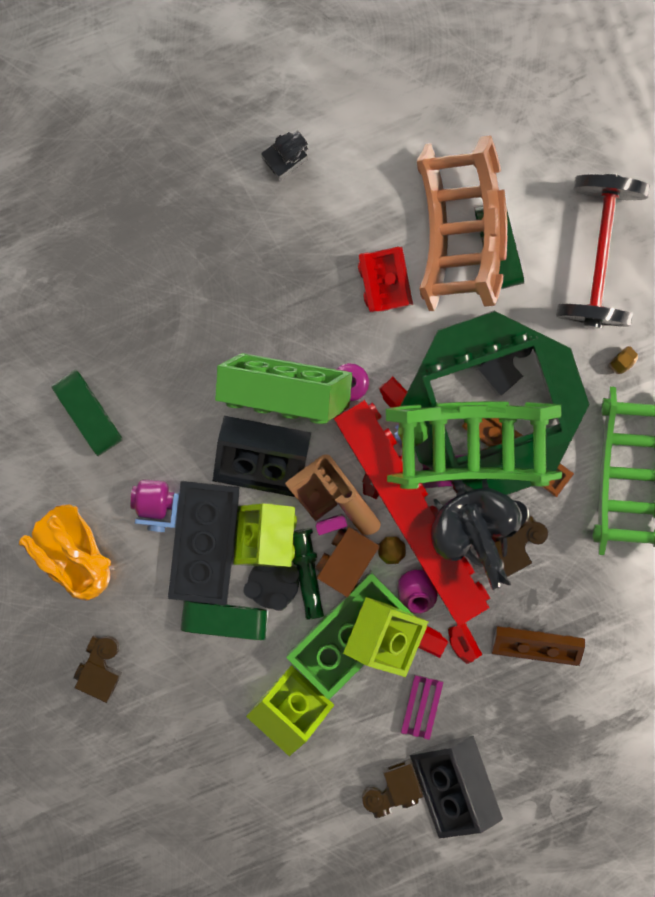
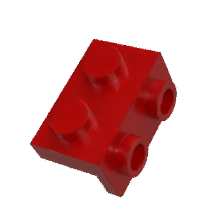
[358,246,413,312]

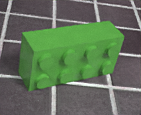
[215,353,352,424]
[286,571,413,700]

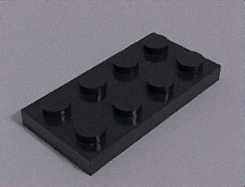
[168,481,240,605]

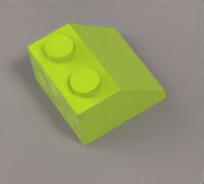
[233,503,297,567]
[343,597,429,677]
[246,665,334,757]

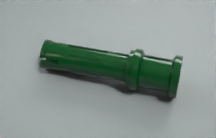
[292,528,324,620]

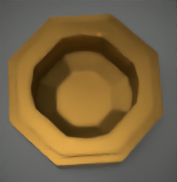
[609,346,638,374]
[378,536,406,564]

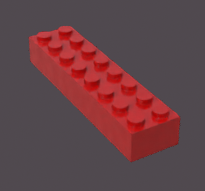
[334,400,491,627]

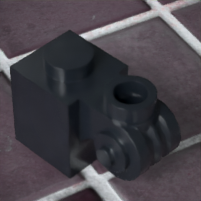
[261,130,309,181]
[476,346,533,397]

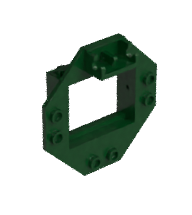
[400,310,590,495]

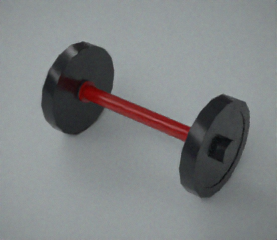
[556,174,650,329]

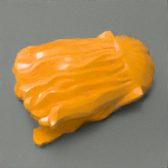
[19,504,111,601]

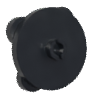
[243,564,300,611]

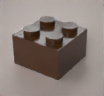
[315,525,380,598]

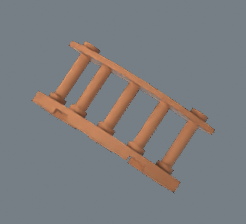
[417,135,507,311]

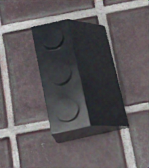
[212,415,312,497]
[409,736,503,839]

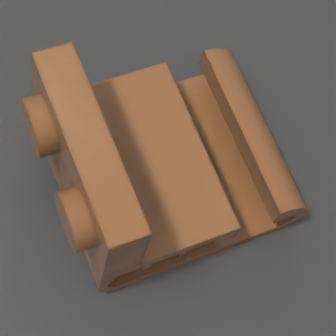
[285,454,381,535]

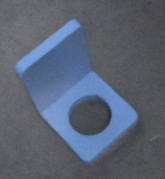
[135,493,179,532]

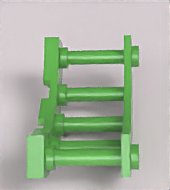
[593,386,655,555]
[385,401,562,489]

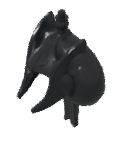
[431,479,522,590]

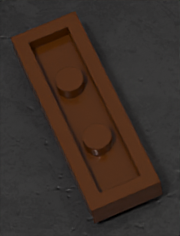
[492,626,585,666]

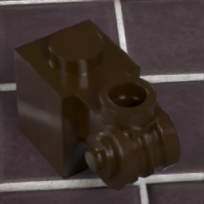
[491,515,548,577]
[73,635,122,703]
[362,759,423,818]

